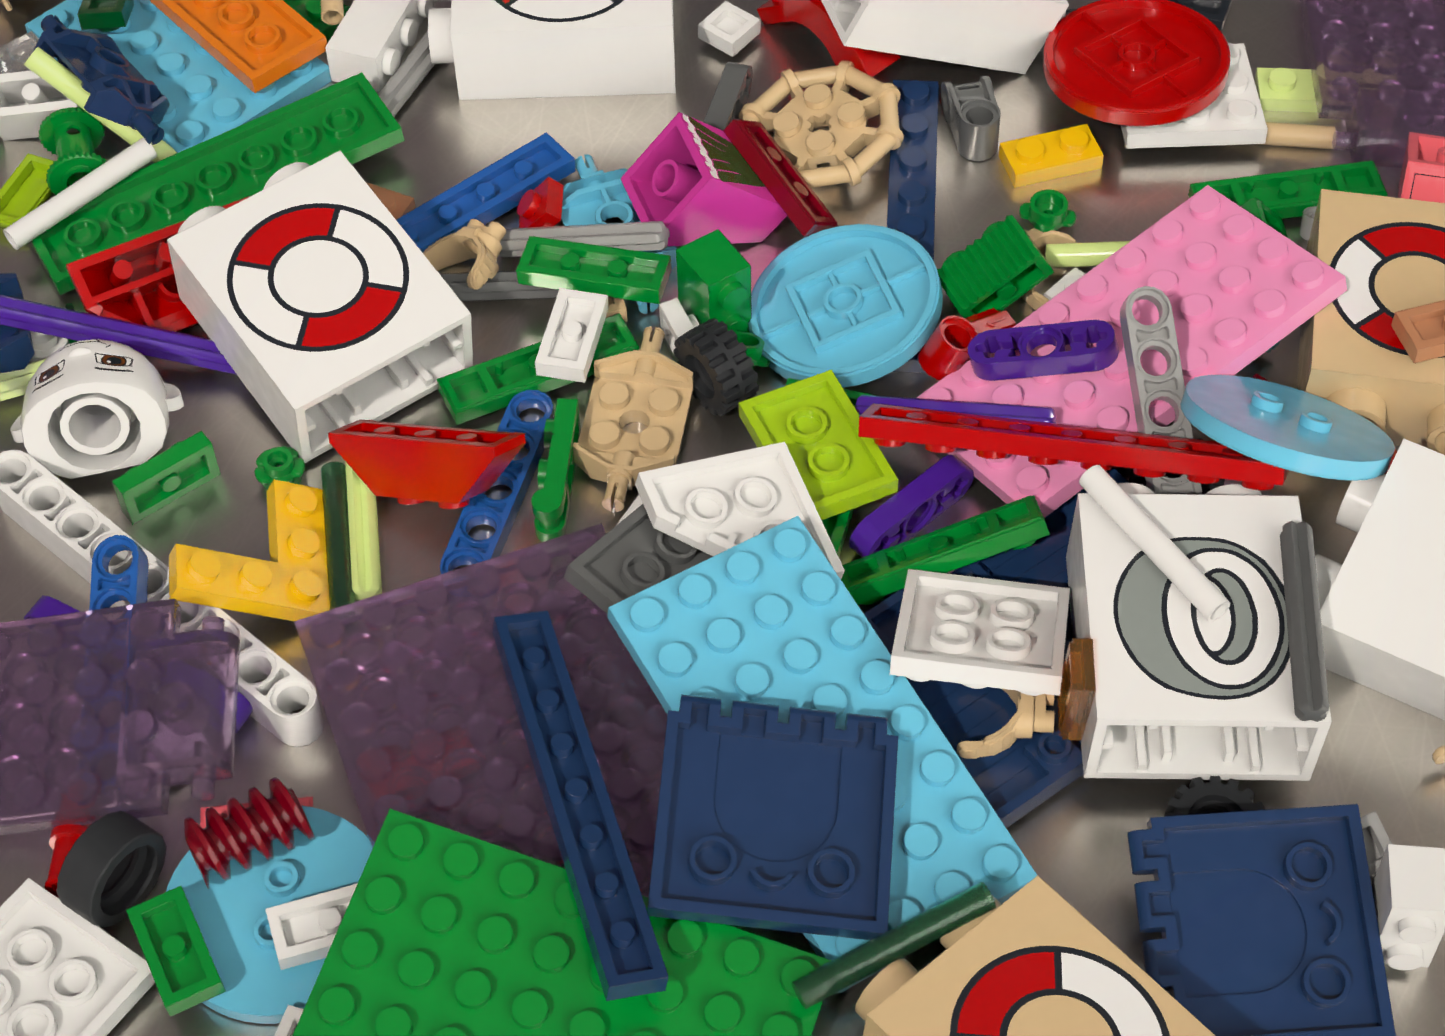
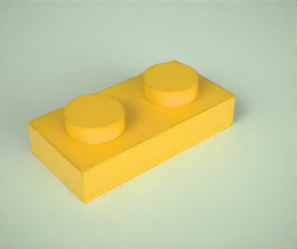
[999,124,1104,188]

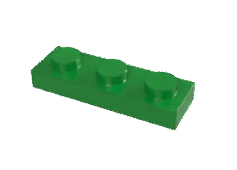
[516,236,672,304]

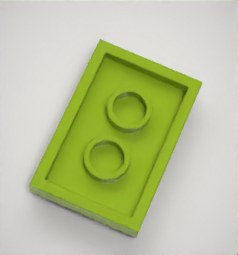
[739,370,898,520]

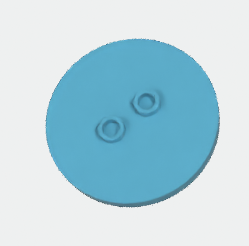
[748,224,943,388]
[1180,375,1395,481]
[166,806,374,1024]

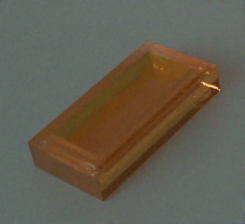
[1057,638,1096,740]

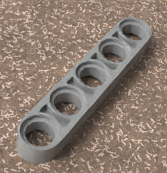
[1120,286,1203,495]

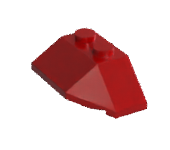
[66,196,249,332]
[328,419,526,509]

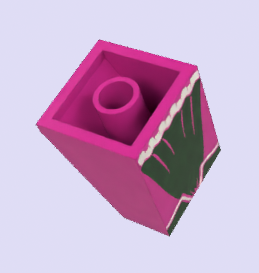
[620,112,787,246]

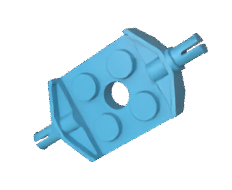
[561,154,677,314]

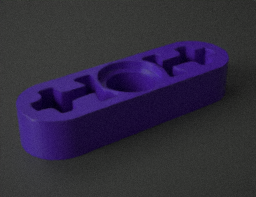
[968,320,1119,381]
[849,455,974,558]

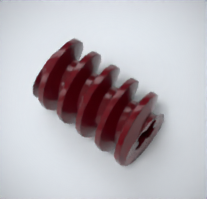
[184,777,315,889]

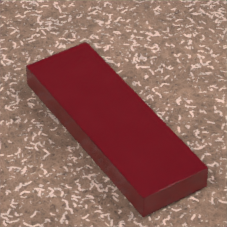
[723,119,838,237]

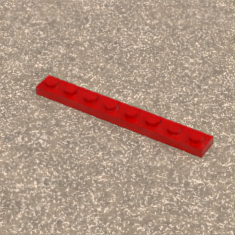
[858,403,1289,490]

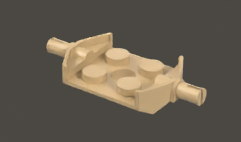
[573,326,694,512]

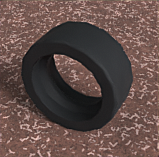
[57,811,167,928]

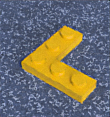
[169,479,331,627]

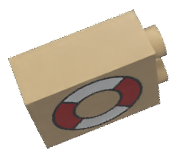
[1297,189,1445,455]
[855,875,1215,1036]

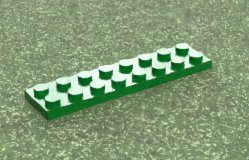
[30,72,405,295]

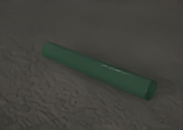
[321,462,357,627]
[791,881,996,1009]

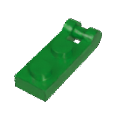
[531,398,581,543]

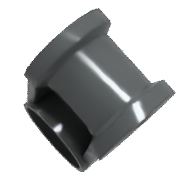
[941,76,1001,161]

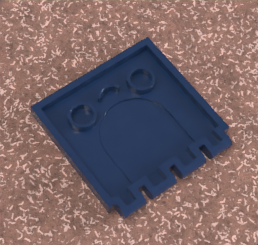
[647,694,898,942]
[1127,804,1396,1036]

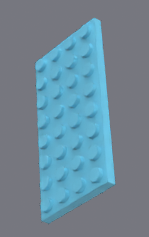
[607,516,1037,993]

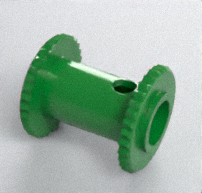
[39,107,107,195]

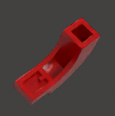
[756,0,901,77]

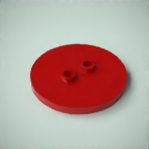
[1043,0,1230,126]

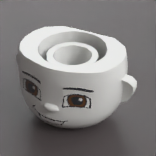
[10,339,184,479]

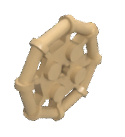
[739,60,904,188]

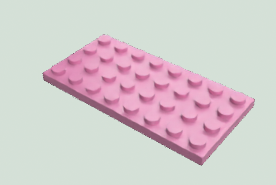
[916,185,1347,518]

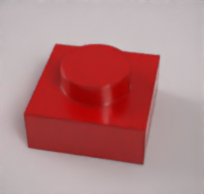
[517,177,564,228]

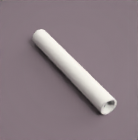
[3,138,157,250]
[1079,465,1230,622]

